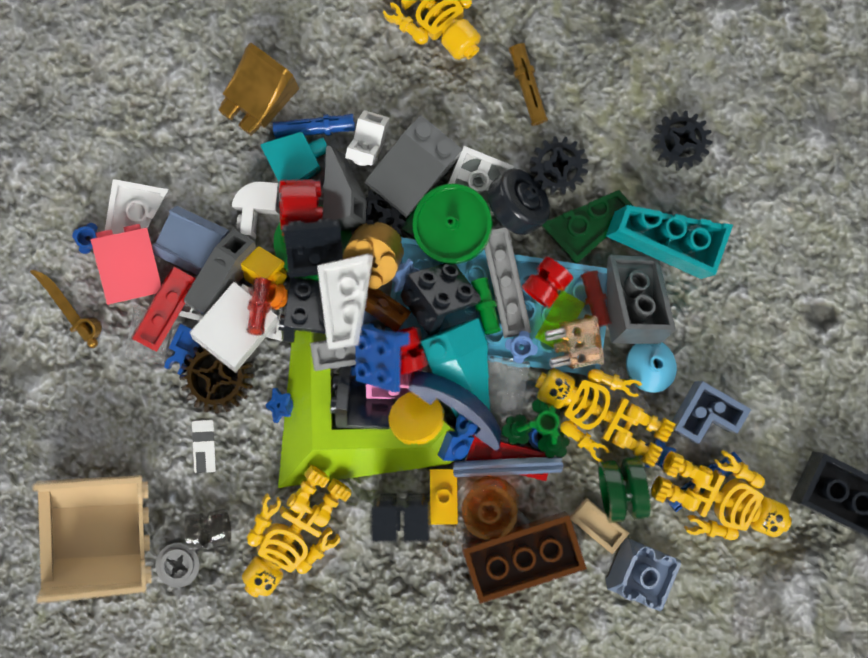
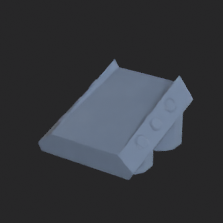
[152,206,230,275]
[605,538,681,611]

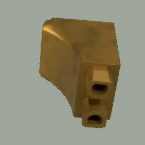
[218,43,299,136]

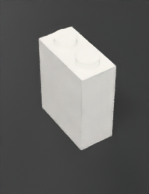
[190,282,278,373]

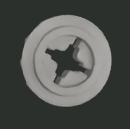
[156,542,201,587]

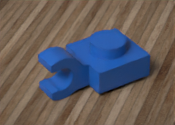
[438,414,478,461]

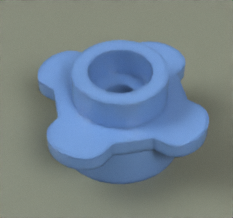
[505,331,538,363]

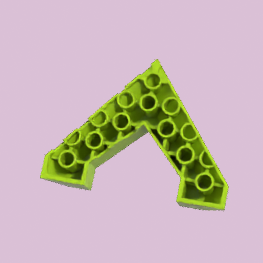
[278,330,454,488]

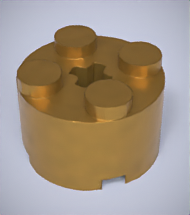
[343,222,404,289]

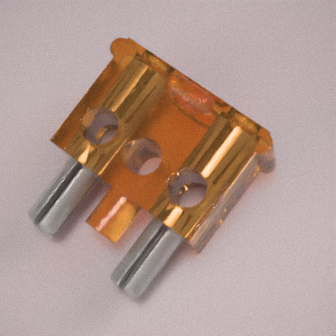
[545,314,605,369]

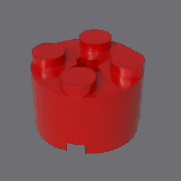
[279,179,323,236]

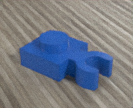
[164,324,202,375]

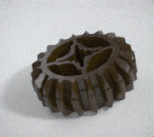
[179,347,255,414]

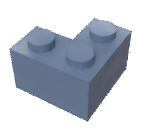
[672,381,751,444]

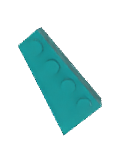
[606,205,733,279]

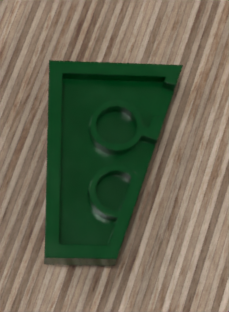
[541,190,634,264]

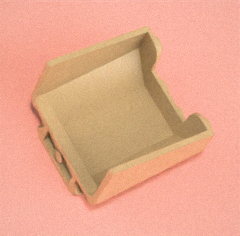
[33,475,152,603]

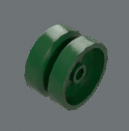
[598,457,651,523]

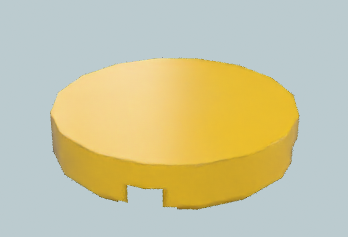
[389,392,444,445]

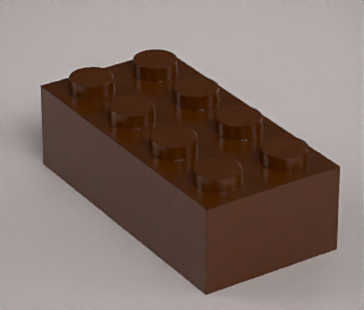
[462,511,587,604]

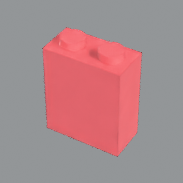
[91,224,161,305]

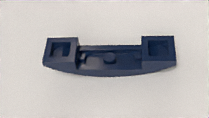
[408,371,501,451]

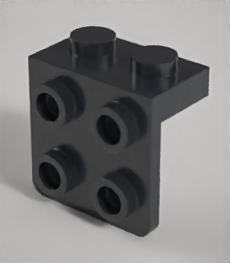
[282,218,343,278]
[400,263,481,336]
[278,278,326,343]
[330,365,394,430]

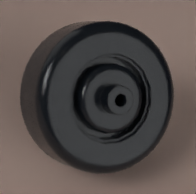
[488,169,550,235]

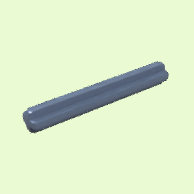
[453,457,563,477]

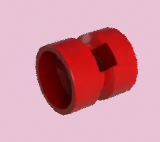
[522,256,573,309]
[397,327,428,375]

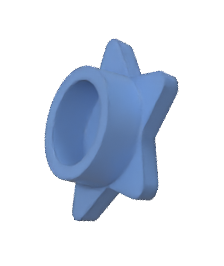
[392,259,420,292]

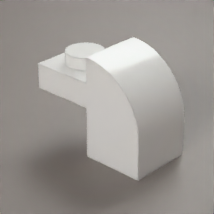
[345,110,390,166]
[232,182,281,239]

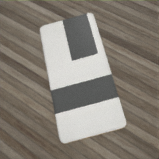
[192,420,216,473]

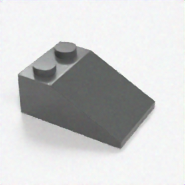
[365,115,463,217]
[606,255,676,344]

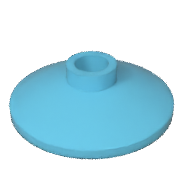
[626,343,677,393]

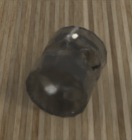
[184,509,232,551]

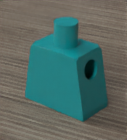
[260,132,327,182]

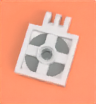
[448,146,514,217]

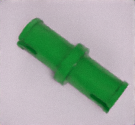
[471,277,501,335]

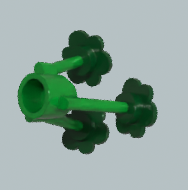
[501,395,570,458]

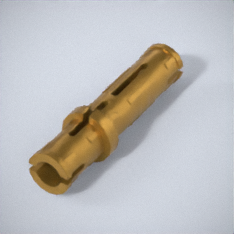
[509,43,548,126]

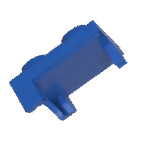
[355,323,409,393]

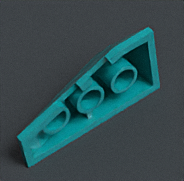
[421,317,491,422]

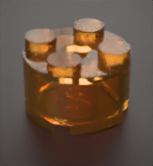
[462,476,519,539]

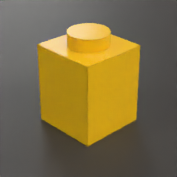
[241,246,287,292]

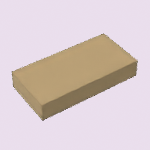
[570,497,630,554]

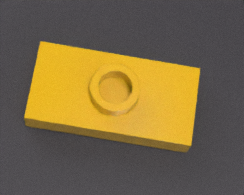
[430,469,458,525]

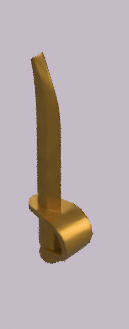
[30,270,102,348]

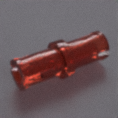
[580,270,612,328]
[246,277,272,336]

